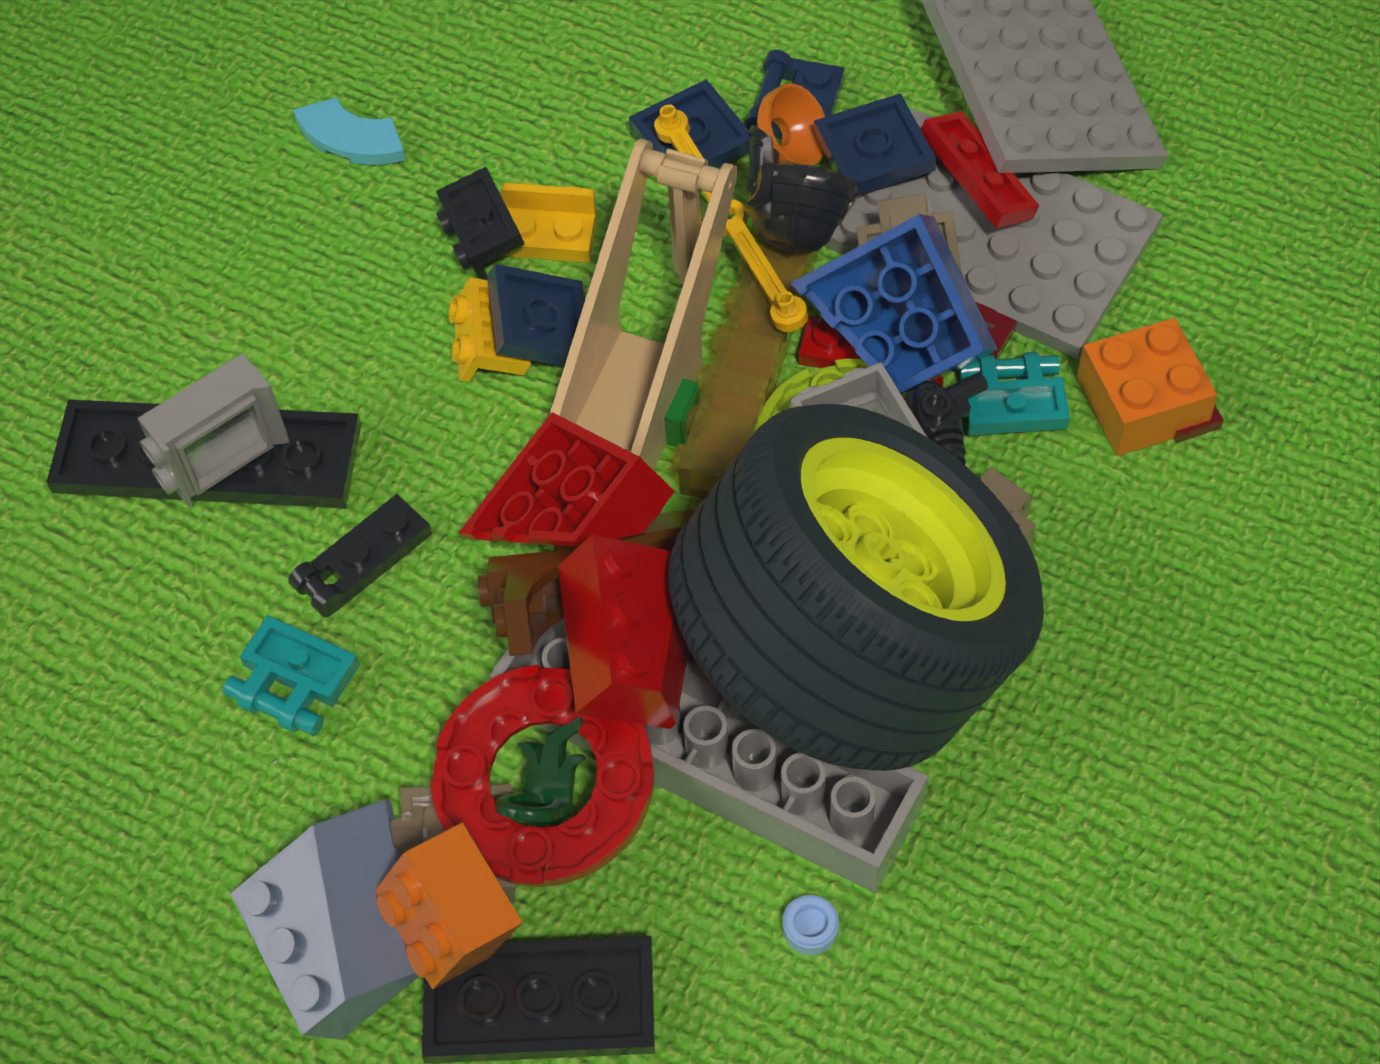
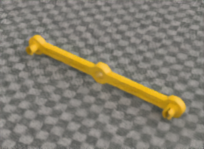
[654,105,808,332]

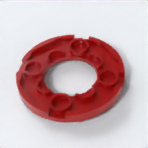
[431,665,655,887]

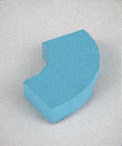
[293,98,406,165]

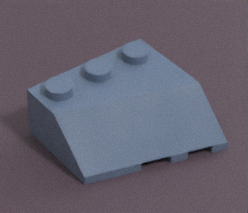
[230,799,419,1039]

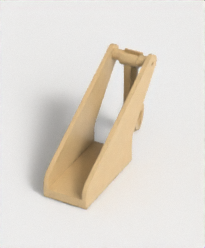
[550,138,737,470]

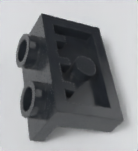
[436,167,525,280]

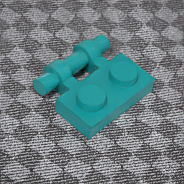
[959,352,1070,435]
[222,615,360,736]

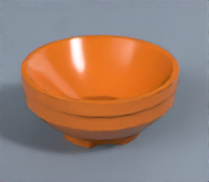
[757,83,825,166]

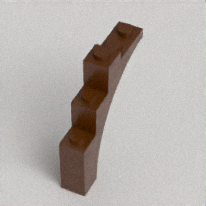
[478,509,696,656]

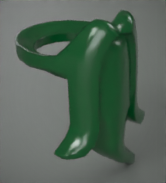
[495,717,586,827]

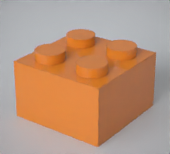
[1077,318,1218,457]
[375,822,523,990]

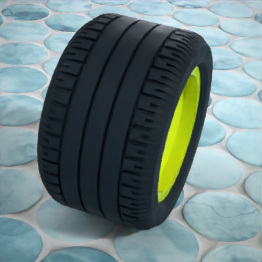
[668,404,1044,771]

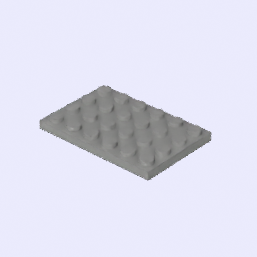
[921,0,1169,173]
[824,108,1163,360]

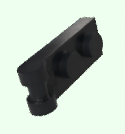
[288,494,432,617]

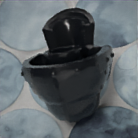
[744,125,860,256]

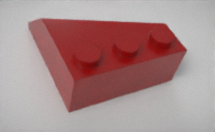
[458,412,675,547]
[558,534,689,729]

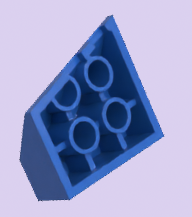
[790,214,998,394]

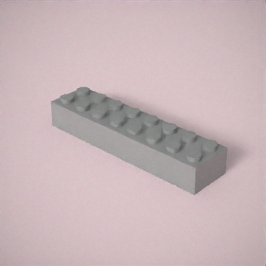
[489,619,929,893]

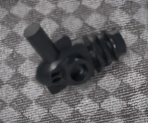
[904,372,988,465]

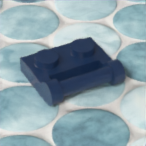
[745,50,845,139]

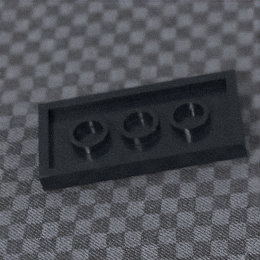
[422,936,655,1064]

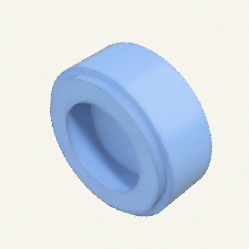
[783,895,839,955]

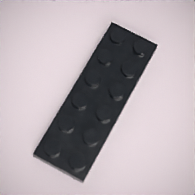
[46,399,361,508]

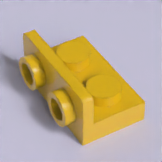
[501,183,598,263]
[448,277,531,382]

